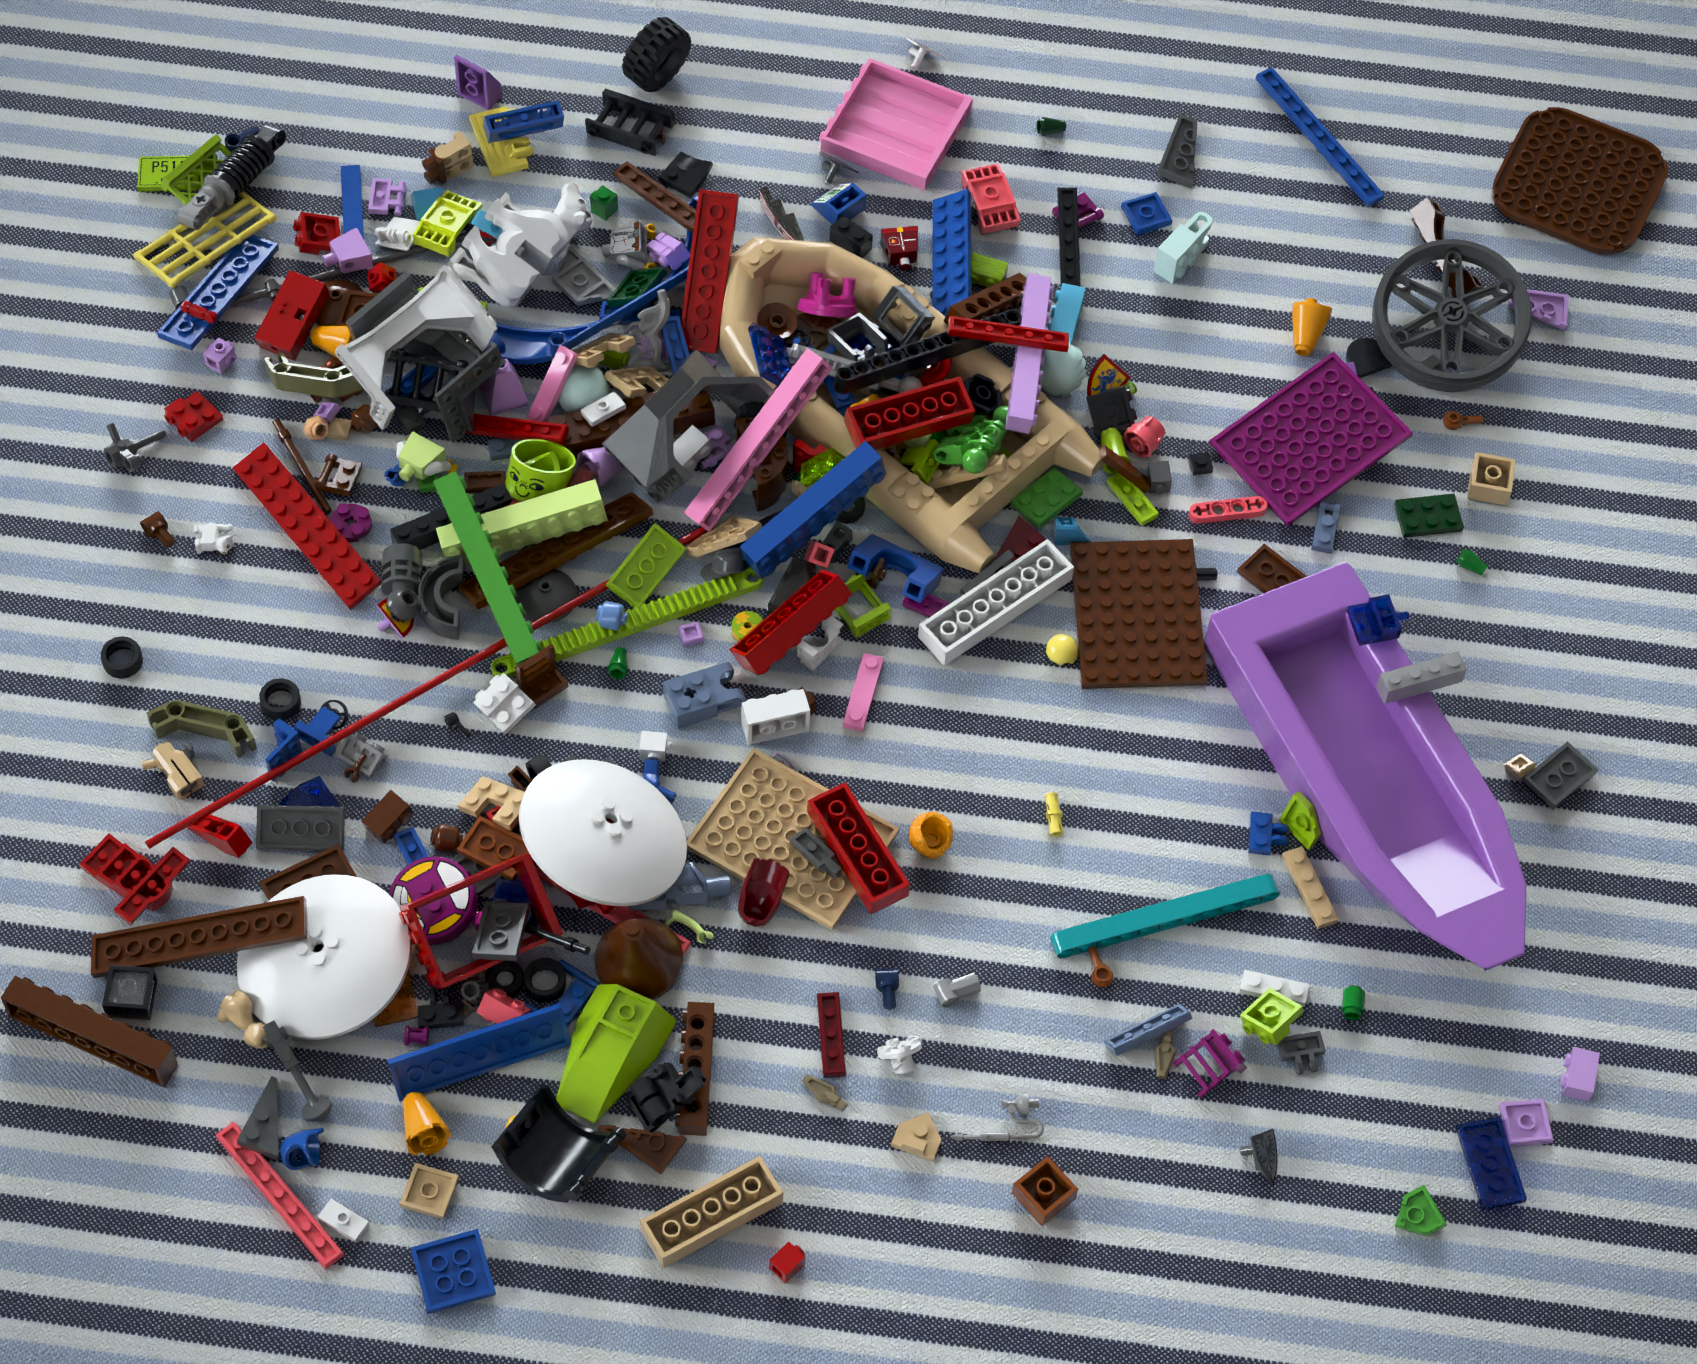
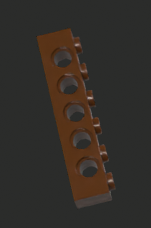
[943,273,1026,325]
[675,1002,715,1136]

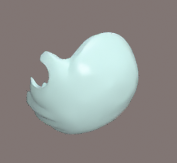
[1038,342,1086,397]
[558,365,611,413]

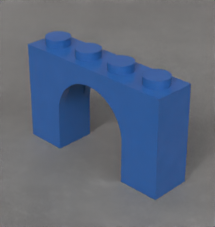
[847,534,945,603]

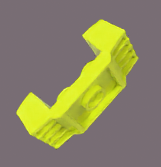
[413,190,482,257]

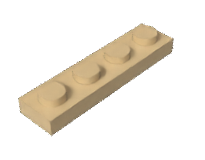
[926,454,1007,489]
[1282,846,1339,929]

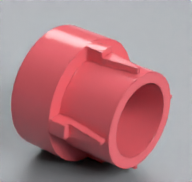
[1123,416,1166,458]

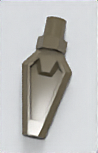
[1155,1029,1176,1079]
[802,1074,848,1111]

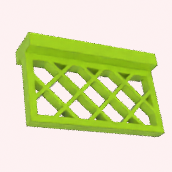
[160,134,231,206]

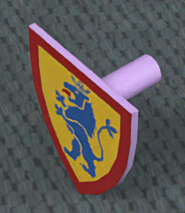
[376,598,414,639]

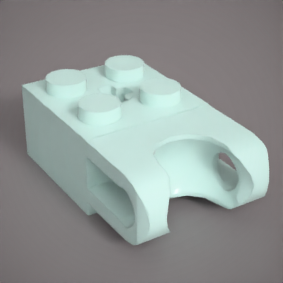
[1154,212,1212,284]

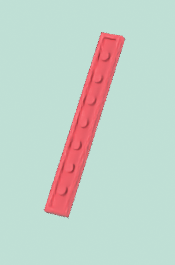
[216,1122,344,1270]

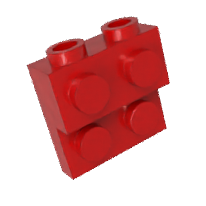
[293,212,340,255]
[164,391,224,442]

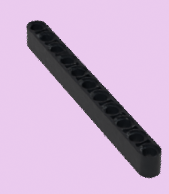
[833,310,1022,394]

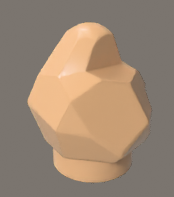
[303,415,329,440]

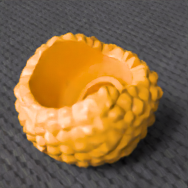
[909,811,954,859]

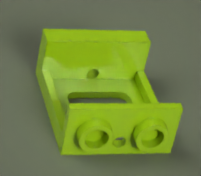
[835,574,891,638]

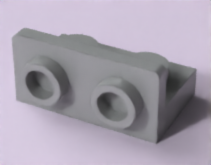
[335,732,389,777]

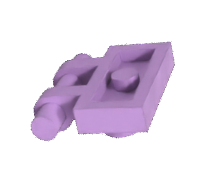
[368,178,407,217]
[700,425,735,469]

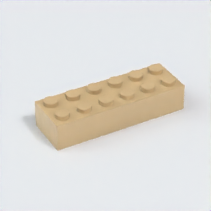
[640,1156,783,1268]

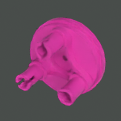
[797,272,857,317]

